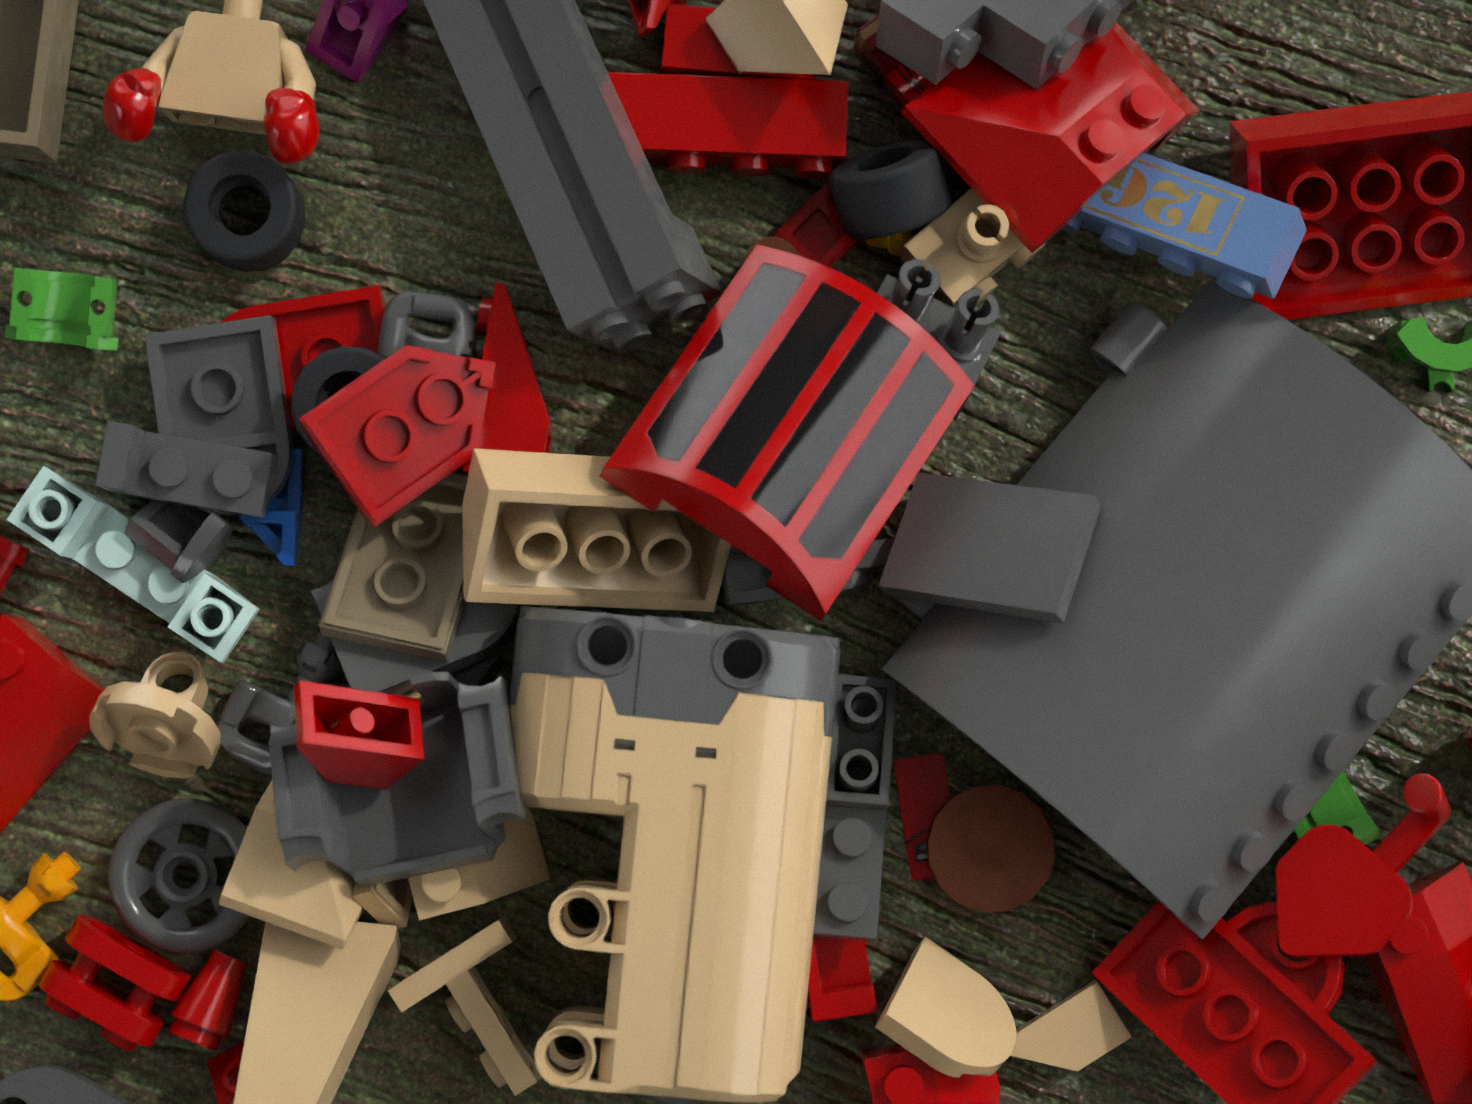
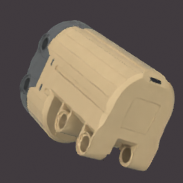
[509,607,840,1103]

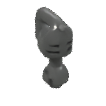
[377,291,478,358]
[217,632,343,775]

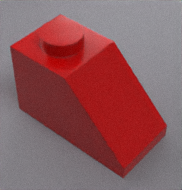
[294,681,425,790]

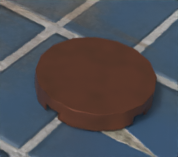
[926,785,1055,913]

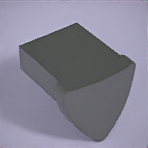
[125,500,233,583]

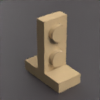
[388,916,540,1096]

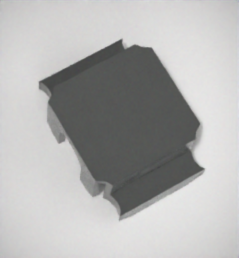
[268,671,528,887]

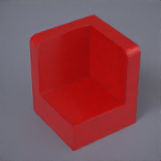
[808,937,878,1022]

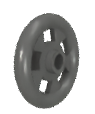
[109,798,250,953]

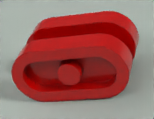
[39,914,191,1052]

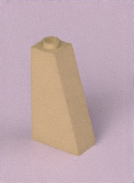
[233,922,401,1104]

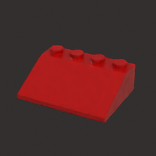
[1229,91,1472,320]

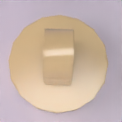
[89,652,221,779]

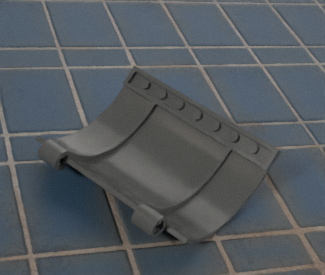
[882,280,1472,940]

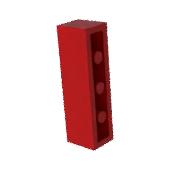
[608,72,848,179]

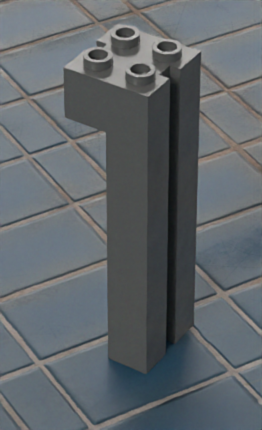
[423,0,723,353]

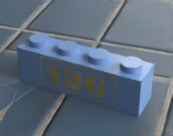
[1061,153,1307,299]

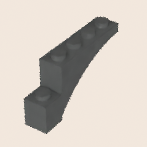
[875,0,1143,89]

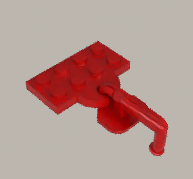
[1091,773,1451,1104]

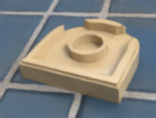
[875,936,1016,1078]

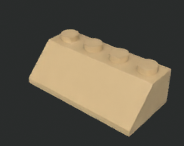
[462,449,734,612]

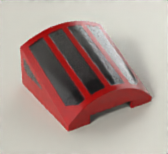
[599,245,975,621]

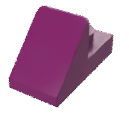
[305,0,408,84]

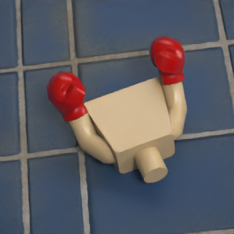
[102,0,320,164]

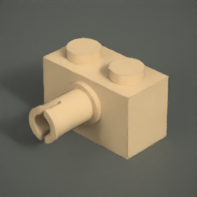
[900,188,1046,308]

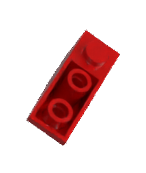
[462,282,554,475]

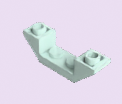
[7,466,260,663]

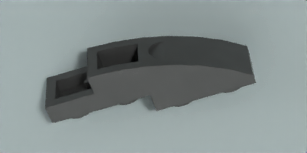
[813,674,897,943]

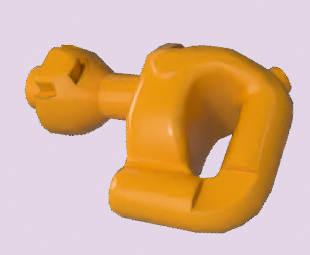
[0,851,81,1002]

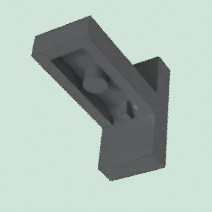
[95,421,277,519]

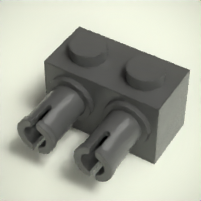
[845,259,1001,421]

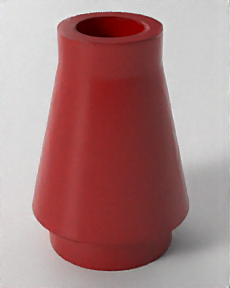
[168,950,248,1052]

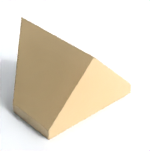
[706,0,848,75]

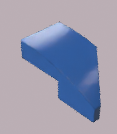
[238,449,306,566]

